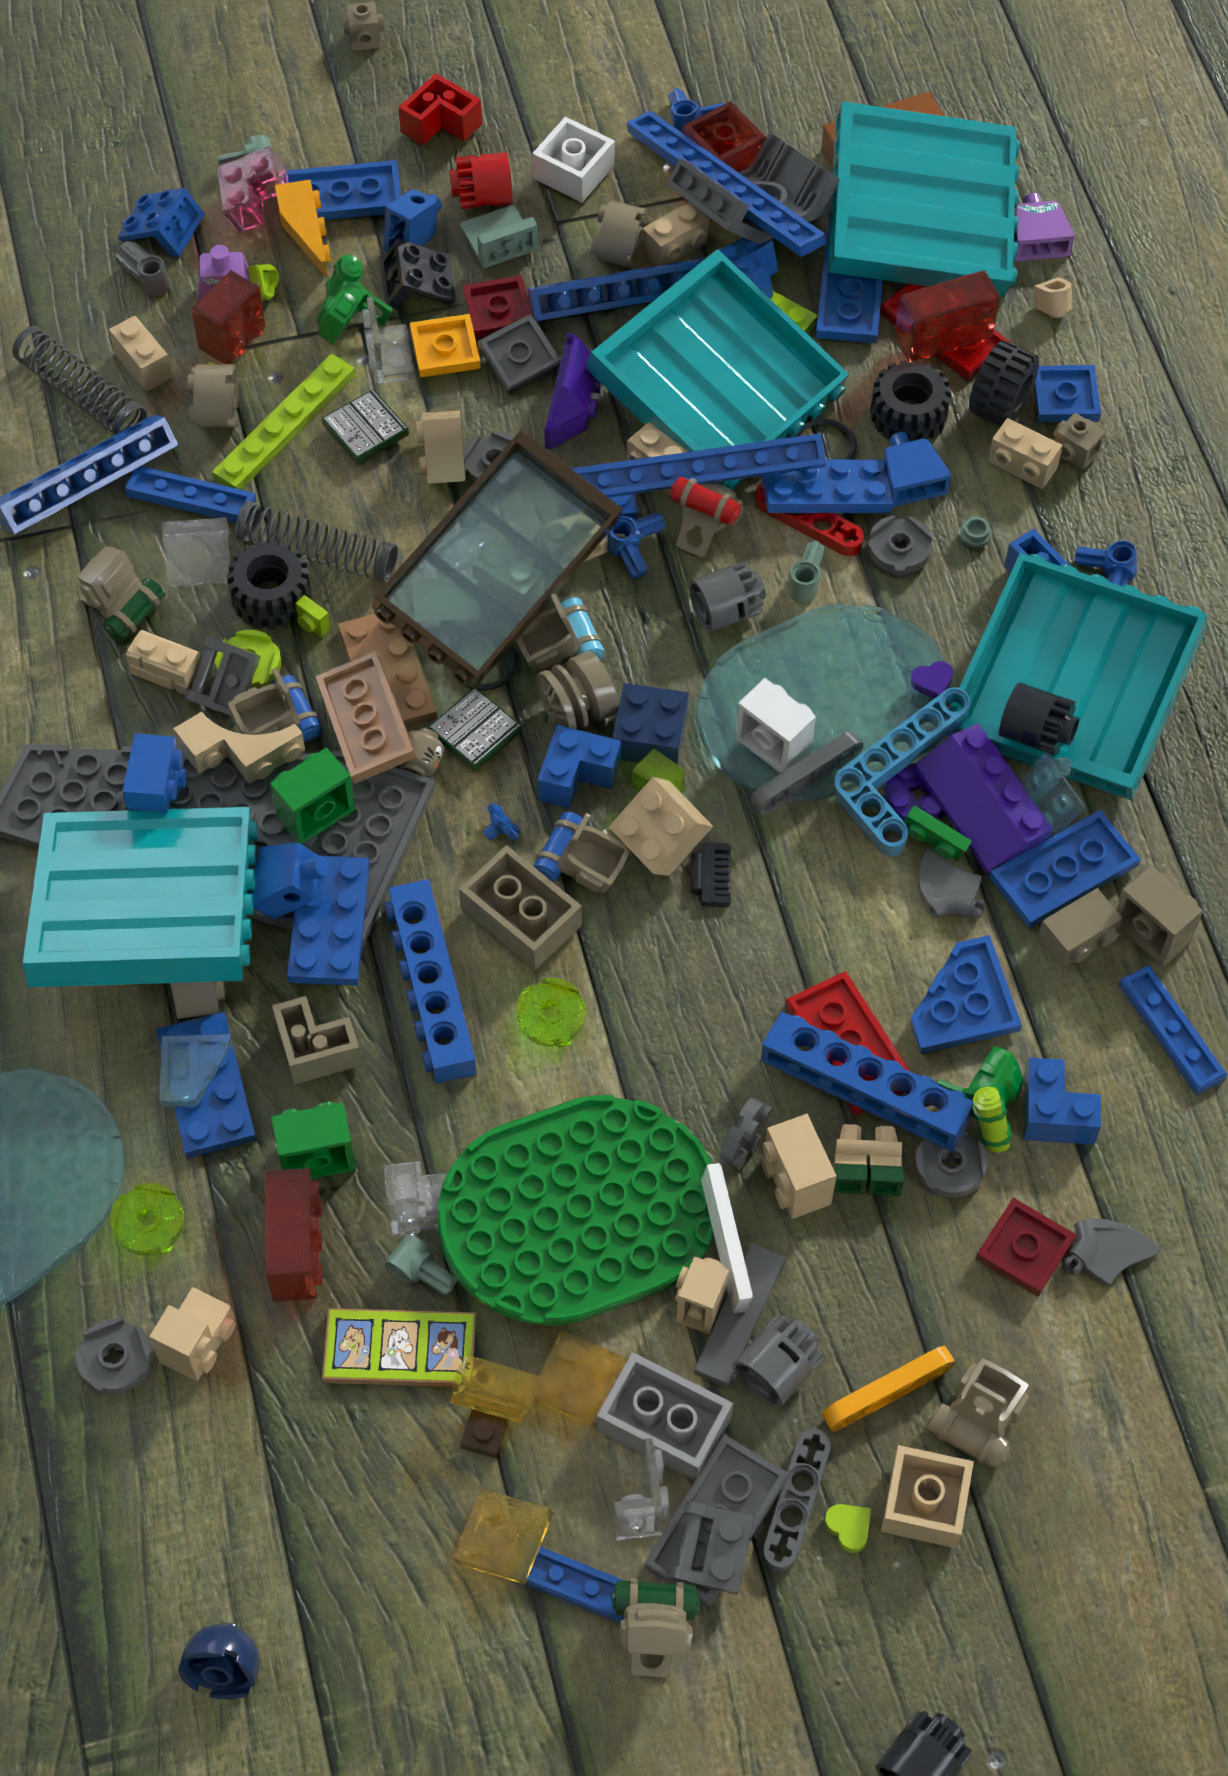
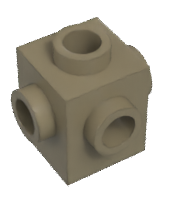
[342,2,384,51]
[1053,413,1106,470]

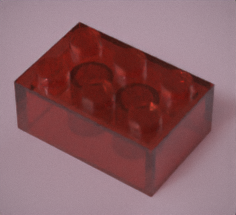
[894,270,1000,363]
[265,1168,324,1301]

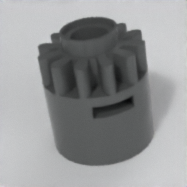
[689,562,766,633]
[733,1316,823,1408]

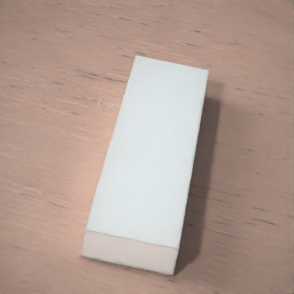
[701,1163,753,1314]

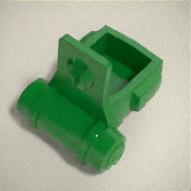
[317,254,393,345]

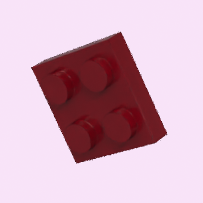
[463,275,533,339]
[975,1197,1077,1297]

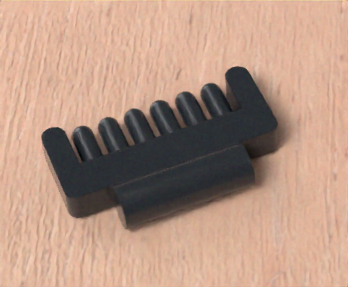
[690,842,732,907]

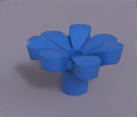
[483,802,521,841]

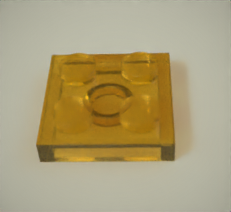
[530,1330,628,1428]
[452,1488,553,1585]

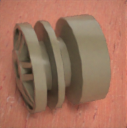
[536,650,619,730]

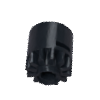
[999,682,1080,756]
[875,1710,972,1776]

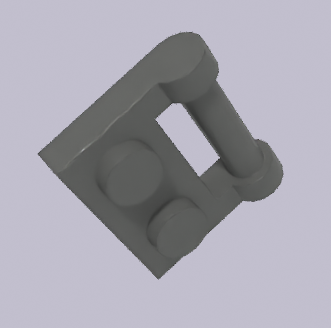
[184,636,261,717]
[670,1501,754,1595]

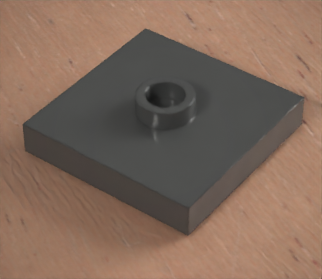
[478,314,561,395]

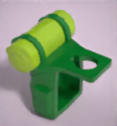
[936,1046,1023,1153]

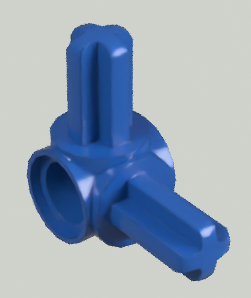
[668,88,728,139]
[608,512,665,578]
[1075,540,1137,586]

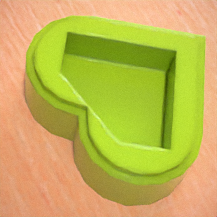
[248,264,279,301]
[825,1504,871,1553]

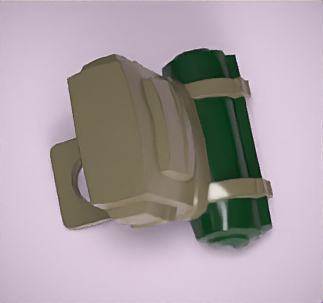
[77,546,166,643]
[610,1578,701,1678]

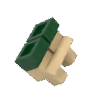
[833,1124,904,1196]

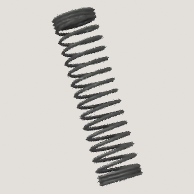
[12,326,147,435]
[235,501,398,583]

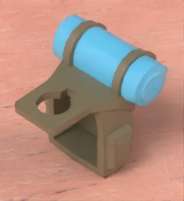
[517,593,605,671]

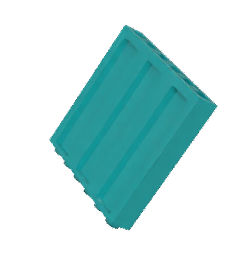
[828,101,1020,297]
[586,249,850,490]
[947,553,1207,801]
[22,807,258,988]

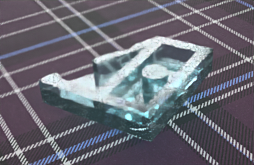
[159,1034,232,1107]

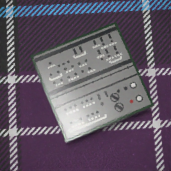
[322,389,409,465]
[428,688,522,772]

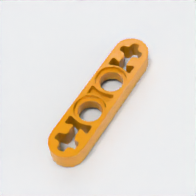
[822,1346,956,1432]

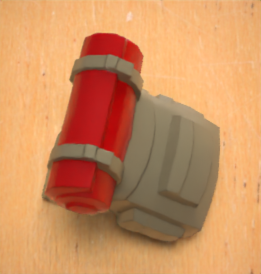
[671,477,744,558]

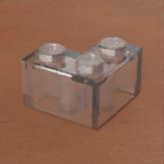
[383,1161,447,1236]

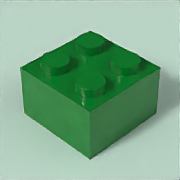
[270,747,355,844]
[271,1102,356,1185]

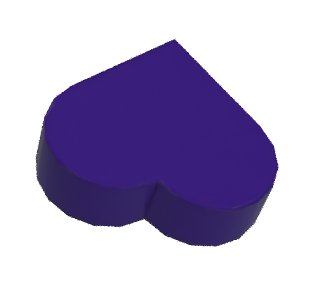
[910,661,953,699]

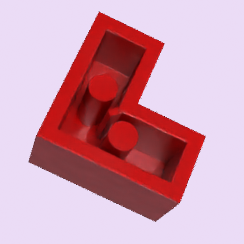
[398,73,482,145]

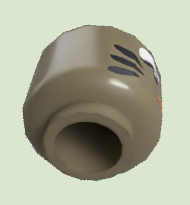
[400,728,445,777]

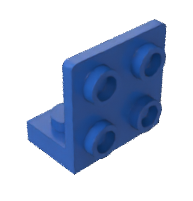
[118,188,205,258]

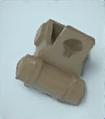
[927,1358,1029,1470]

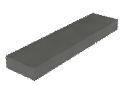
[694,1243,786,1388]

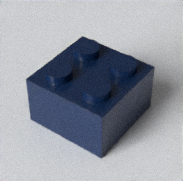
[612,683,689,769]

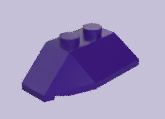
[544,333,603,449]

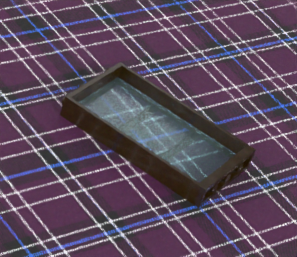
[372,430,623,689]

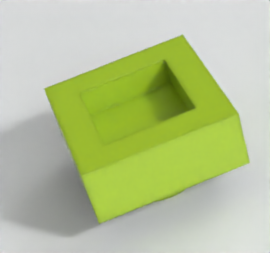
[296,595,331,638]

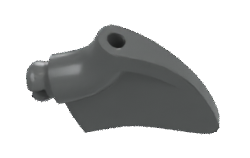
[918,848,985,919]
[1063,1218,1160,1287]

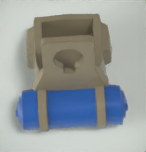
[228,668,324,742]
[533,812,630,893]

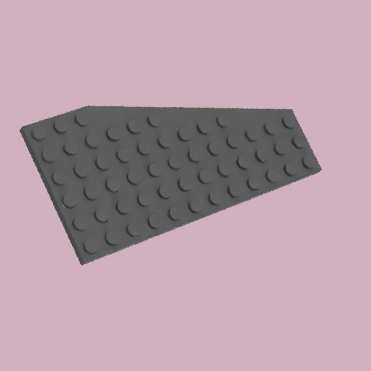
[0,744,436,949]

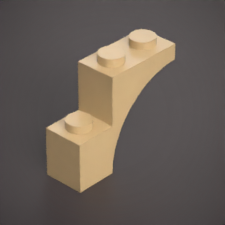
[173,712,305,784]

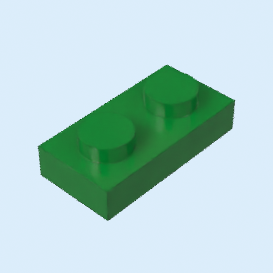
[903,805,972,862]

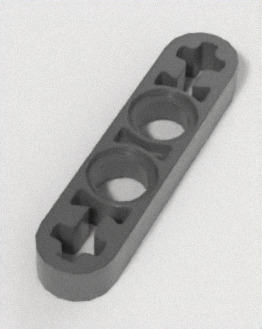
[751,731,864,815]
[762,1428,831,1573]

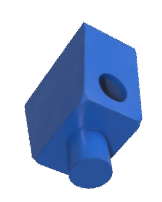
[384,190,442,253]
[883,432,951,507]
[251,843,329,920]

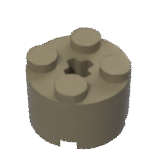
[591,200,648,269]
[187,364,239,428]

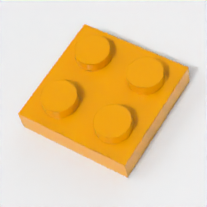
[410,314,481,378]

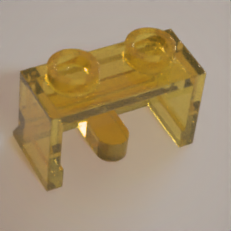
[449,1355,539,1423]

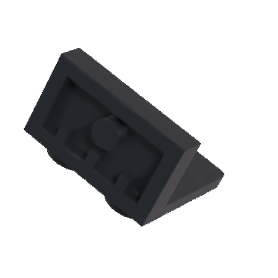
[380,239,456,310]

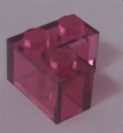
[217,146,288,233]

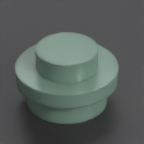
[960,517,992,548]

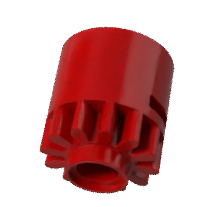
[449,152,513,209]

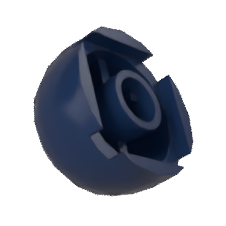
[178,1623,260,1700]

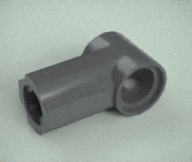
[115,241,170,297]

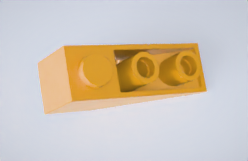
[275,180,332,275]

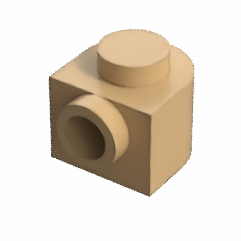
[1035,277,1072,318]

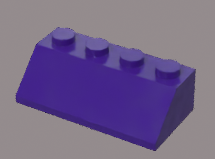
[914,723,1053,874]

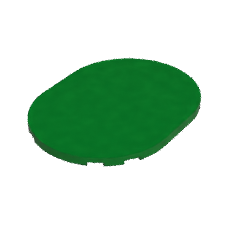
[437,1095,714,1326]

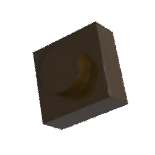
[460,1409,508,1459]

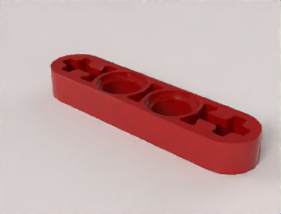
[755,483,864,556]

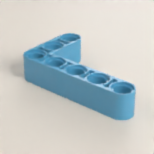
[834,687,970,856]

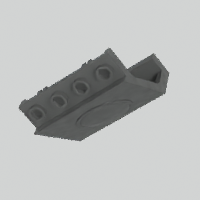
[667,132,840,244]

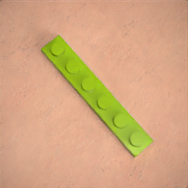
[212,353,356,490]

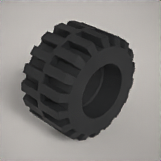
[969,340,1039,426]
[870,360,951,442]
[227,541,312,630]

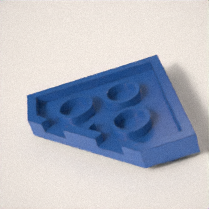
[910,935,1022,1054]

